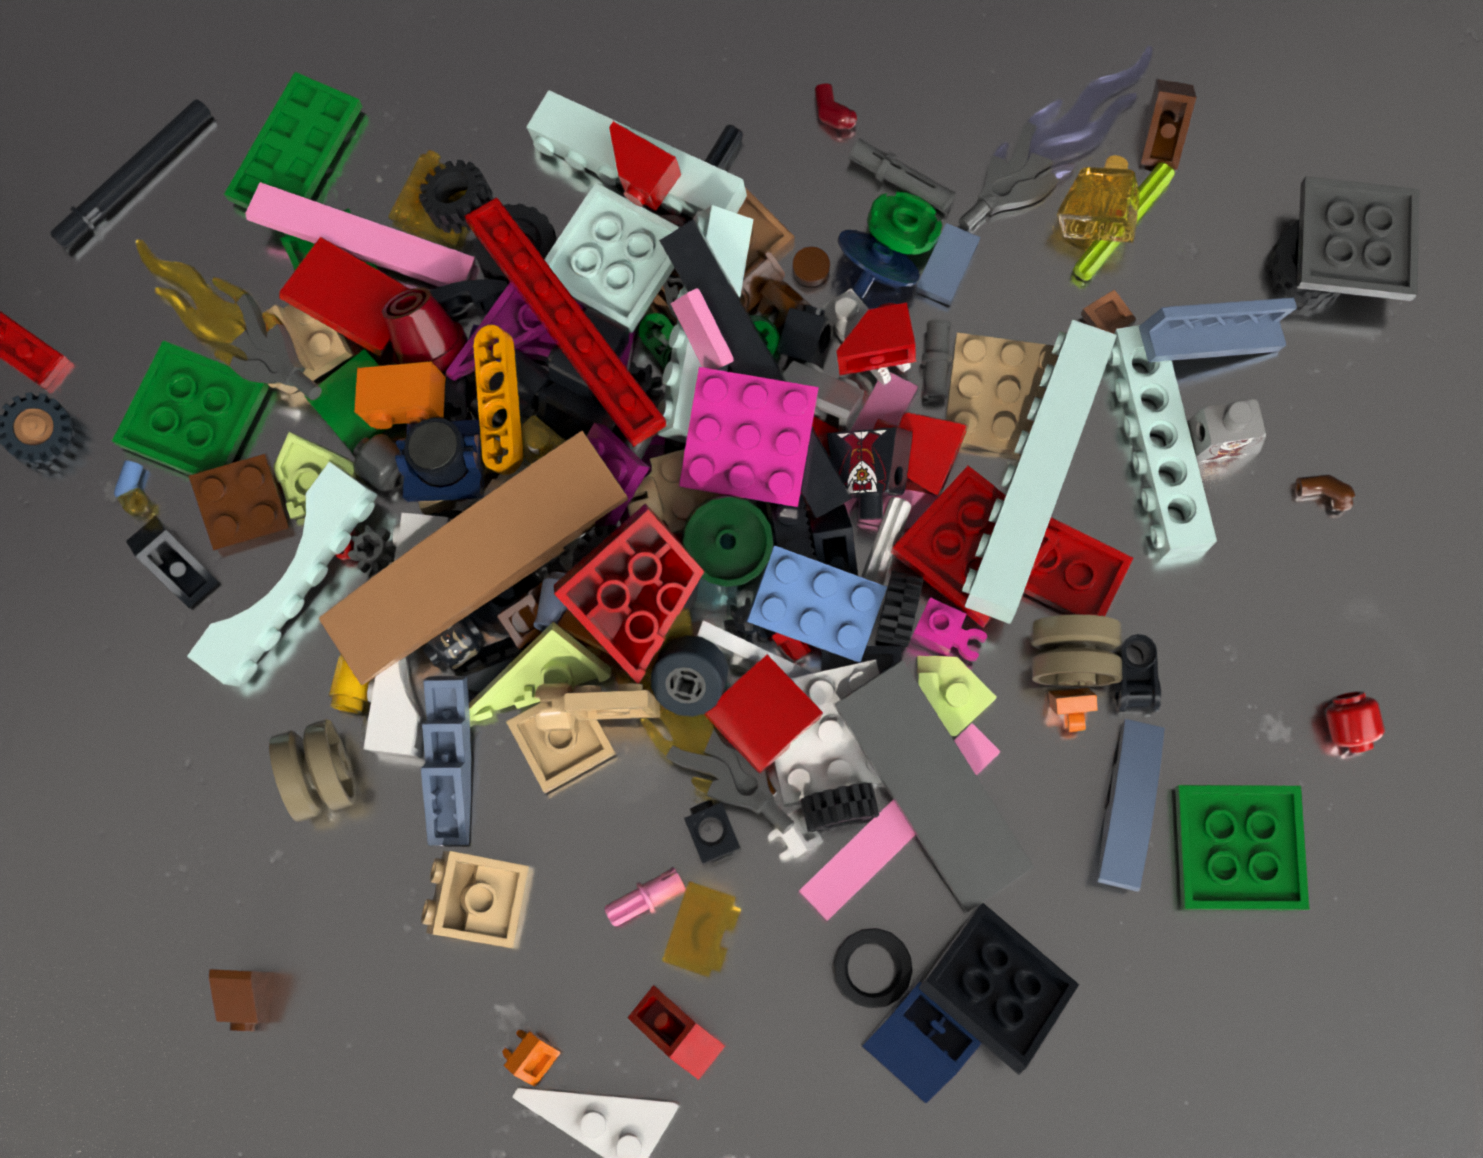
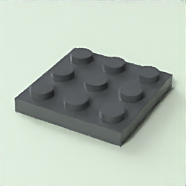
[1297,176,1420,301]

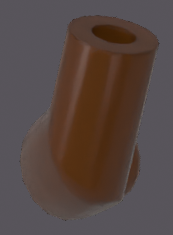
[1295,474,1356,511]

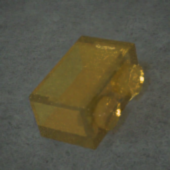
[662,881,741,978]

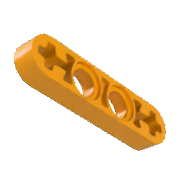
[473,325,523,475]

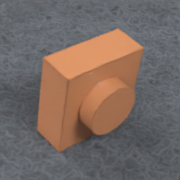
[1081,289,1137,334]

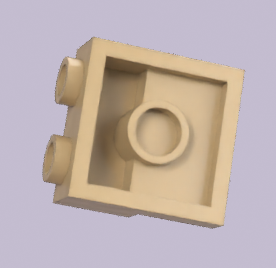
[245,305,353,394]
[421,851,529,948]

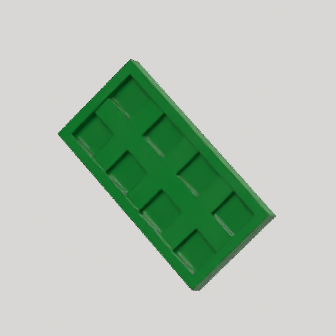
[224,72,363,209]

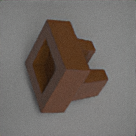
[757,280,811,329]

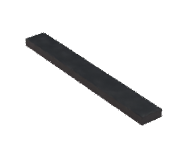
[659,220,853,518]

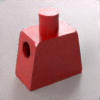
[873,412,969,496]

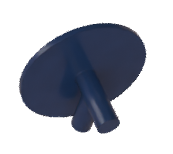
[838,230,920,298]

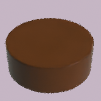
[792,246,830,287]

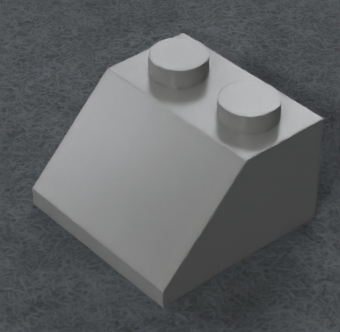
[783,361,864,432]

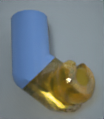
[114,461,149,516]

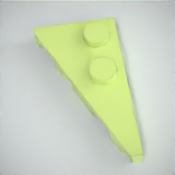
[469,622,611,721]

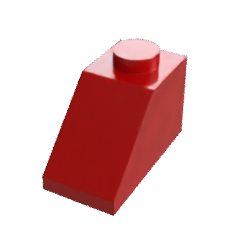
[609,121,681,211]
[836,303,916,376]
[627,985,725,1080]

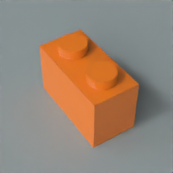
[354,361,446,429]

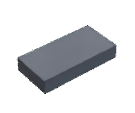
[915,223,981,306]

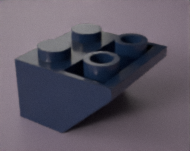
[862,982,982,1104]

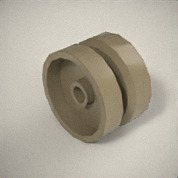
[1031,615,1122,687]
[269,719,356,822]

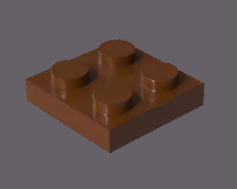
[188,453,291,551]

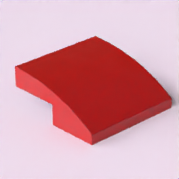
[704,654,823,774]

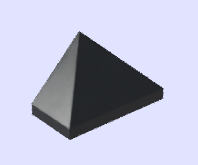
[454,637,530,692]

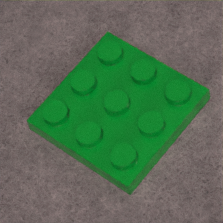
[112,340,269,475]
[1175,785,1310,910]

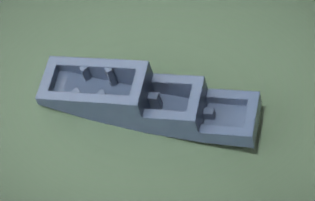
[421,676,471,845]
[1097,719,1165,891]

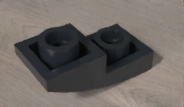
[430,279,508,317]

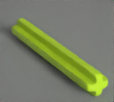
[1073,162,1175,281]

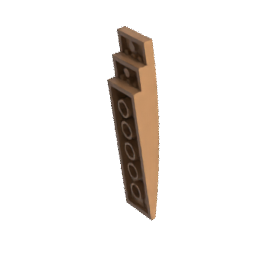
[318,431,628,685]

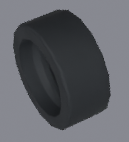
[833,928,913,1009]

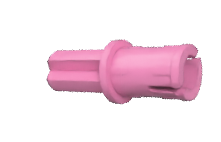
[604,867,686,926]

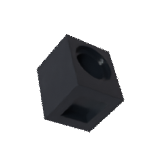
[776,305,835,368]
[684,800,741,867]

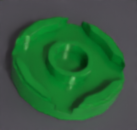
[867,192,942,255]

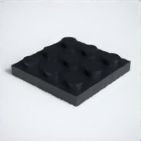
[919,903,1080,1075]

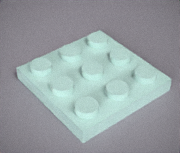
[544,182,680,333]

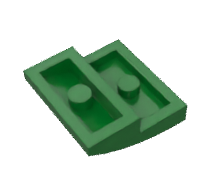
[304,349,394,454]

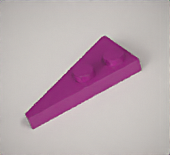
[446,282,584,381]

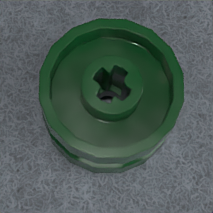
[681,495,774,587]

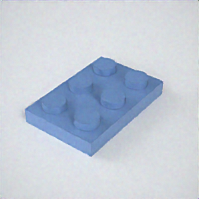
[746,545,887,662]

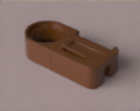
[740,250,785,312]

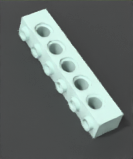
[1108,325,1217,559]

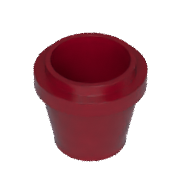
[382,287,468,372]

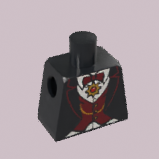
[827,427,912,520]

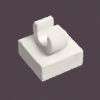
[768,808,824,860]

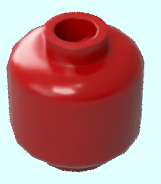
[1325,691,1385,753]

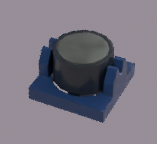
[395,417,485,502]

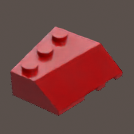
[554,503,704,684]

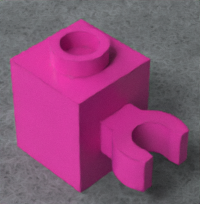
[910,597,987,661]

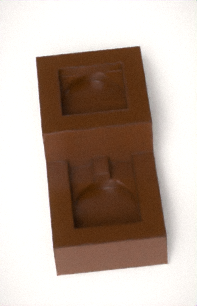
[496,569,562,649]

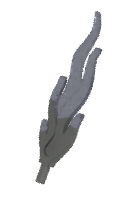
[958,46,1153,231]

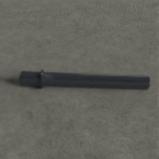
[50,99,211,248]

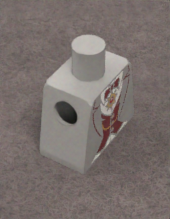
[1187,399,1266,463]

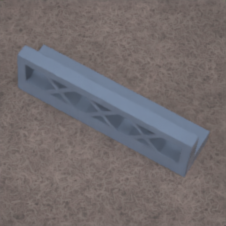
[1139,298,1297,363]

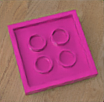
[679,367,819,507]

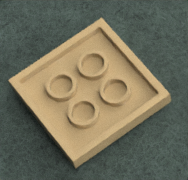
[945,333,1058,456]

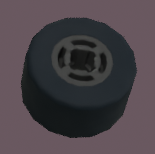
[651,635,728,717]

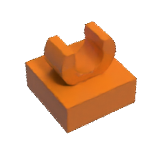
[1048,688,1098,732]
[502,1030,561,1087]

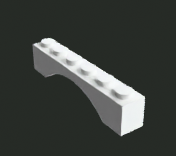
[361,513,451,758]

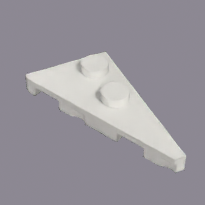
[667,620,813,678]
[512,1088,680,1158]

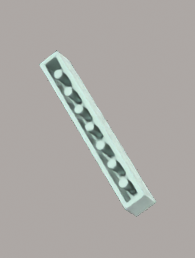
[962,319,1117,624]

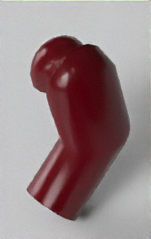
[814,83,857,130]

